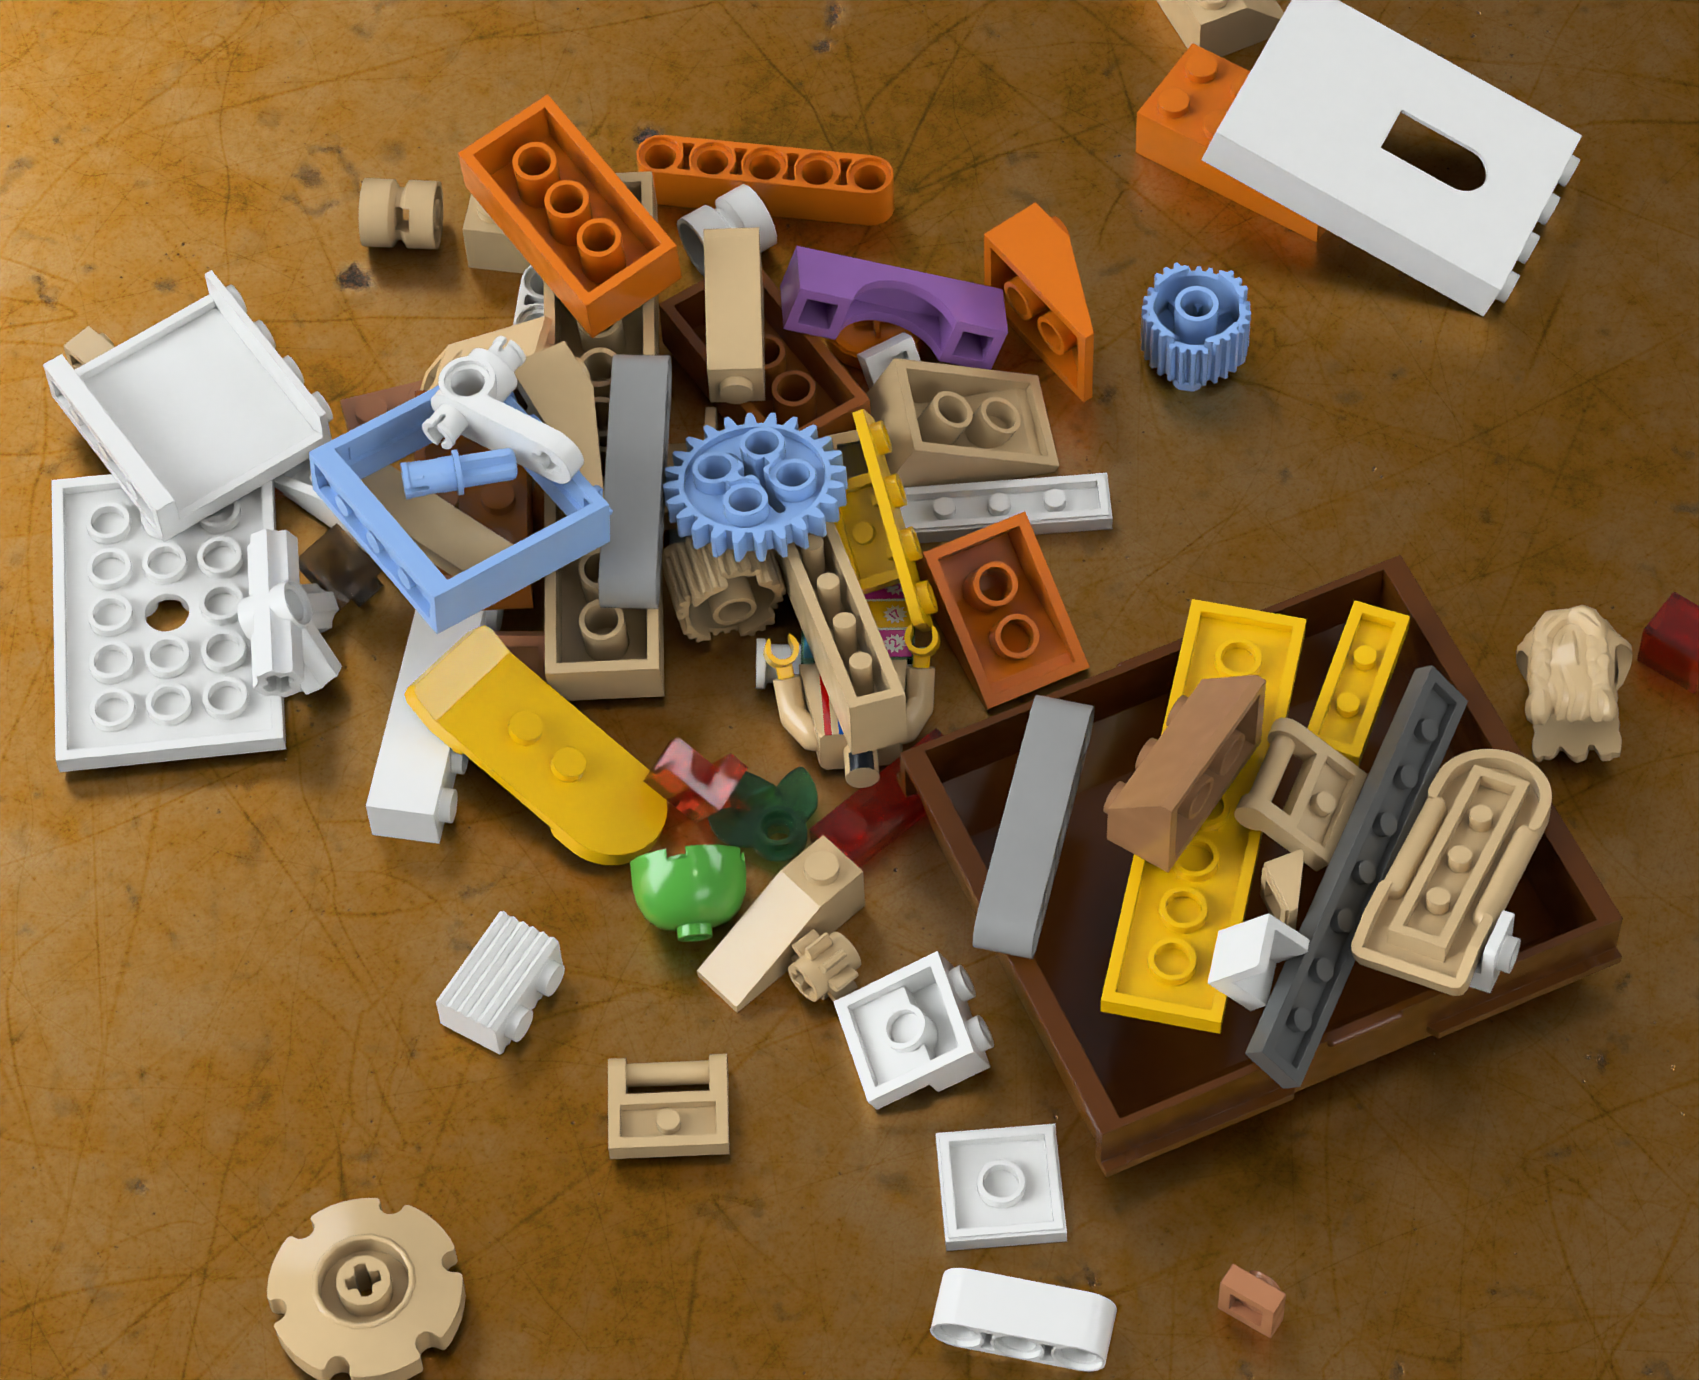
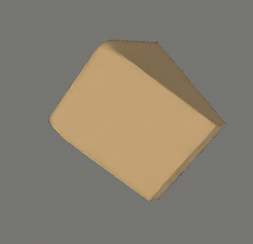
[1260,849,1304,930]

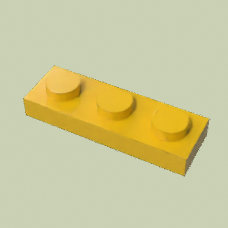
[1307,600,1410,767]

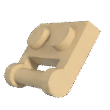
[1234,718,1368,872]
[608,1053,730,1159]

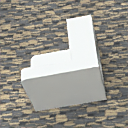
[1207,913,1310,1011]

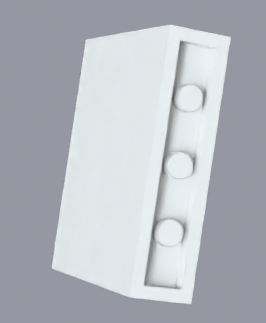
[43,270,333,542]

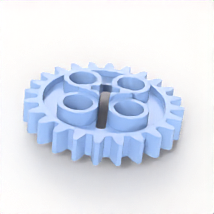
[663,413,848,562]

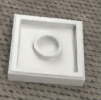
[936,1124,1067,1251]

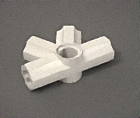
[237,528,342,698]

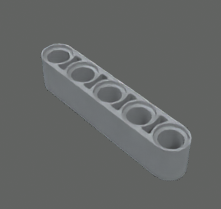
[599,354,672,609]
[973,695,1095,959]

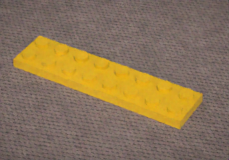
[1100,599,1307,1034]

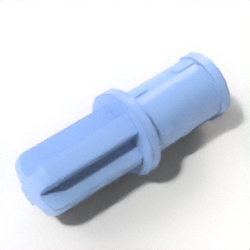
[400,448,518,500]

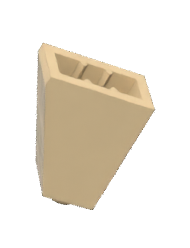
[703,227,765,404]

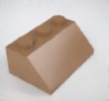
[1103,675,1266,872]

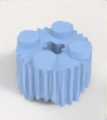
[1140,262,1251,392]

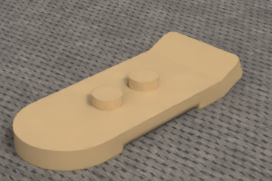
[1351,749,1552,996]

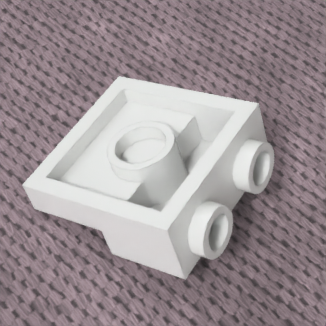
[833,951,994,1110]

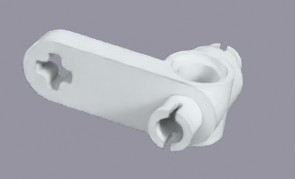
[422,336,584,484]

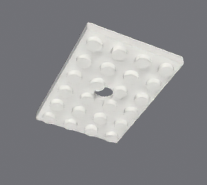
[52,474,286,772]

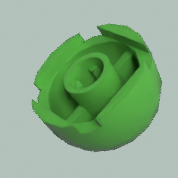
[630,844,746,942]

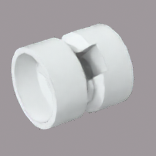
[677,184,777,277]

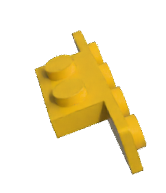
[834,409,938,633]

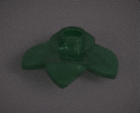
[707,766,818,862]

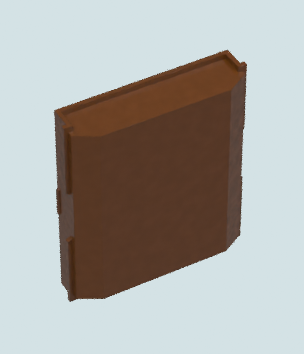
[896,555,1623,1178]

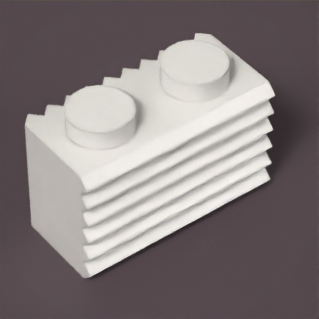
[436,911,565,1055]

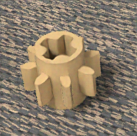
[788,929,861,1002]

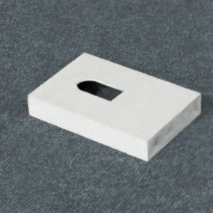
[1201,0,1582,317]

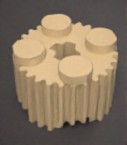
[662,537,786,643]

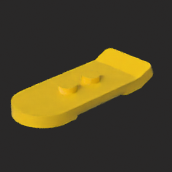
[404,625,667,865]

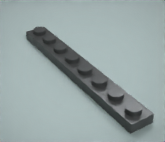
[1245,665,1468,1089]

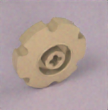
[267,1198,466,1380]

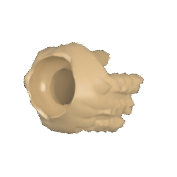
[1516,604,1633,763]

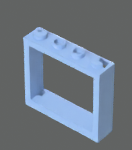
[309,385,613,634]

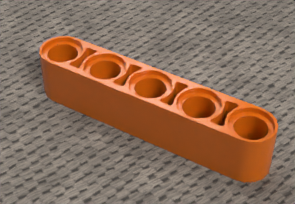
[636,135,895,226]

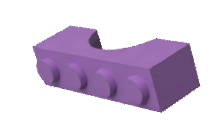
[780,246,1008,370]

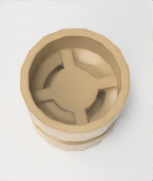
[359,178,444,249]

